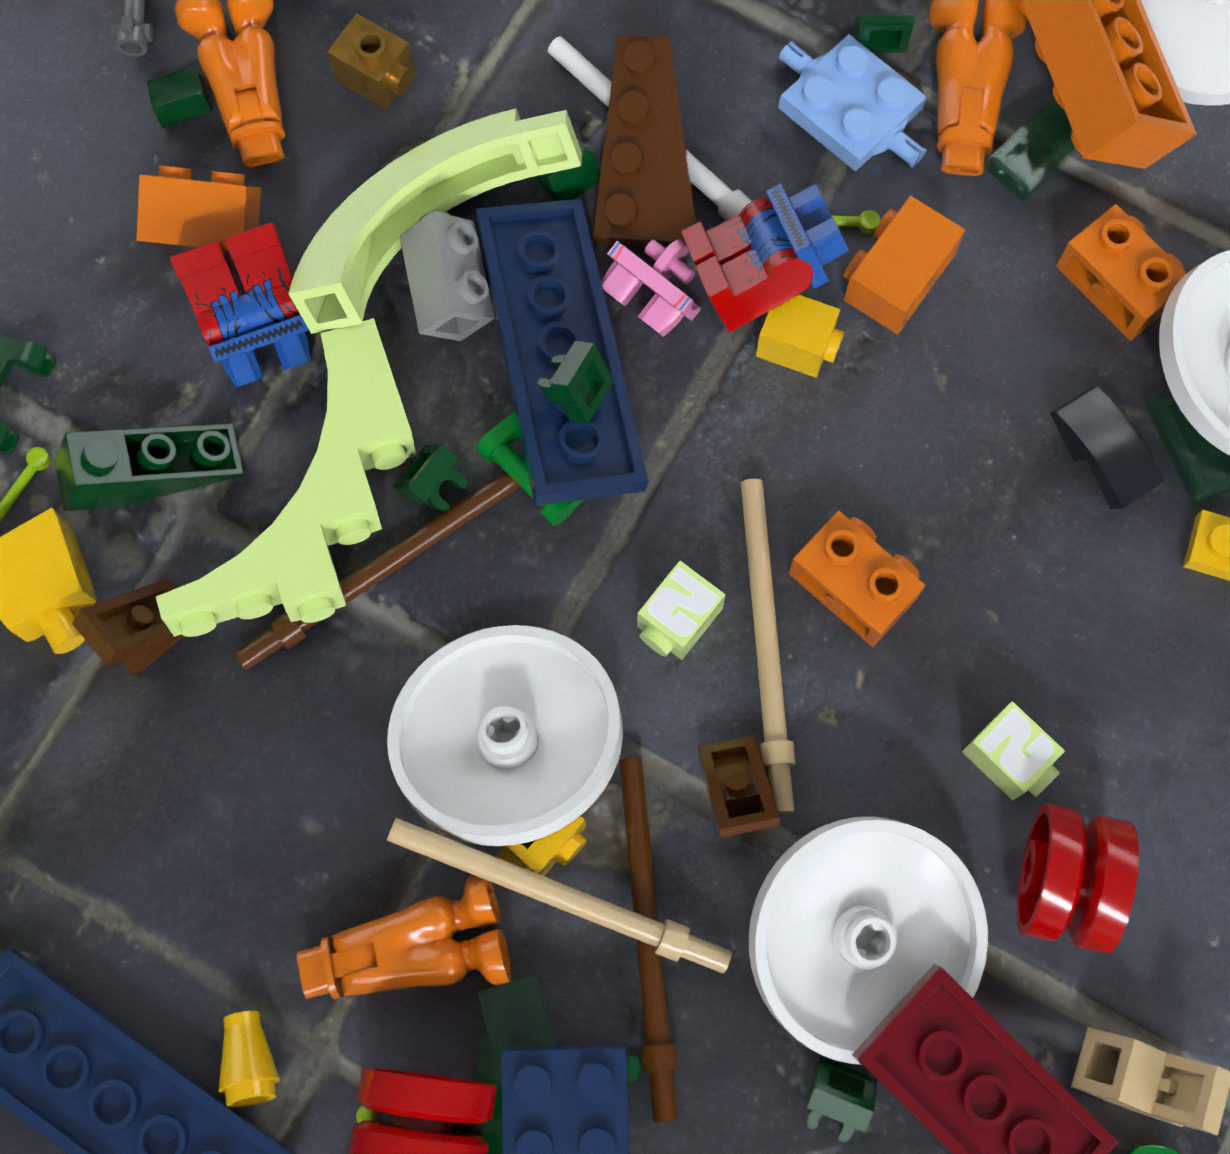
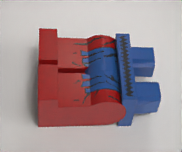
[681,184,850,333]
[169,222,312,387]

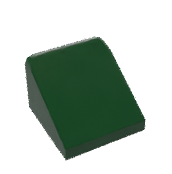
[854,15,915,53]
[147,66,212,128]
[536,139,600,201]

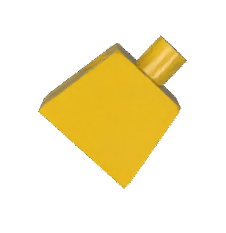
[0,508,97,654]

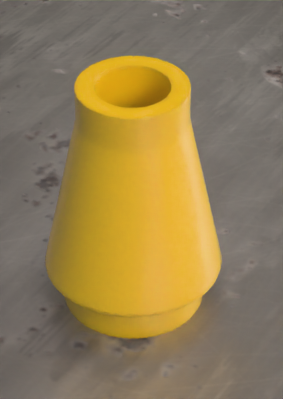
[219,1011,280,1107]

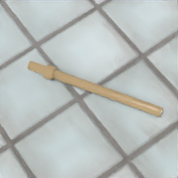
[741,479,796,815]
[387,818,732,974]

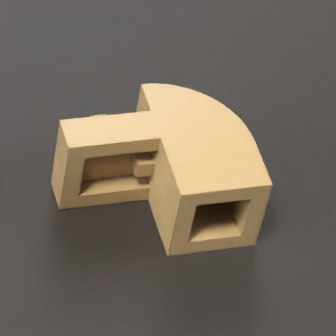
[1071,1027,1230,1136]

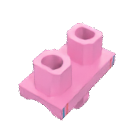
[601,239,701,337]

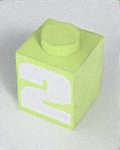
[637,561,726,660]
[962,701,1065,801]

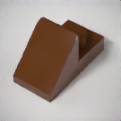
[72,578,184,675]
[697,735,780,838]

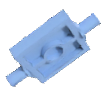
[778,34,927,172]

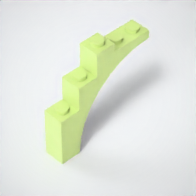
[156,318,416,637]

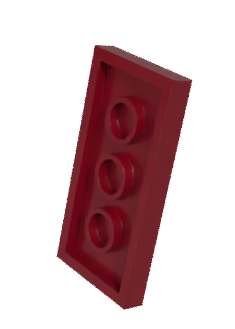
[852,964,1118,1154]

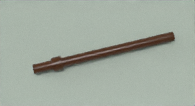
[233,471,520,671]
[619,757,679,1122]

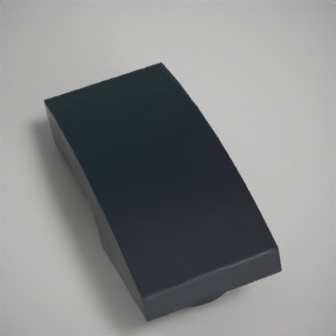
[1050,386,1165,509]

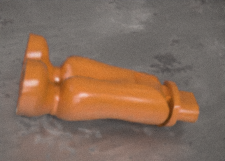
[175,0,286,167]
[929,0,1028,176]
[297,874,512,1000]

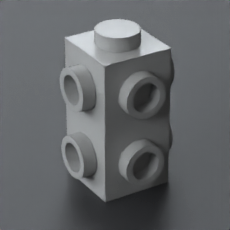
[400,211,495,341]

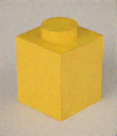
[756,295,844,378]

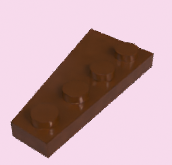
[593,34,696,248]

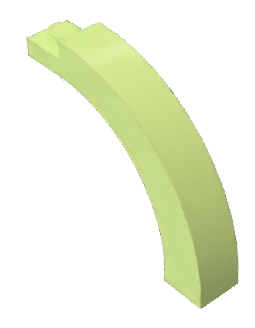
[288,108,582,334]

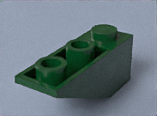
[55,424,243,511]

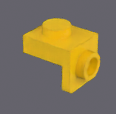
[496,816,587,876]

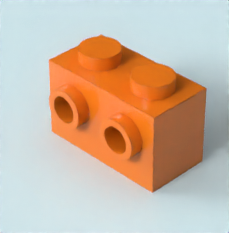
[136,165,261,251]
[843,195,966,335]
[1056,204,1187,342]
[788,510,926,648]

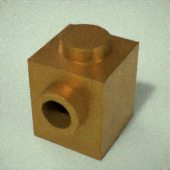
[327,14,415,110]

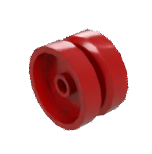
[1016,803,1139,954]
[348,1067,498,1154]

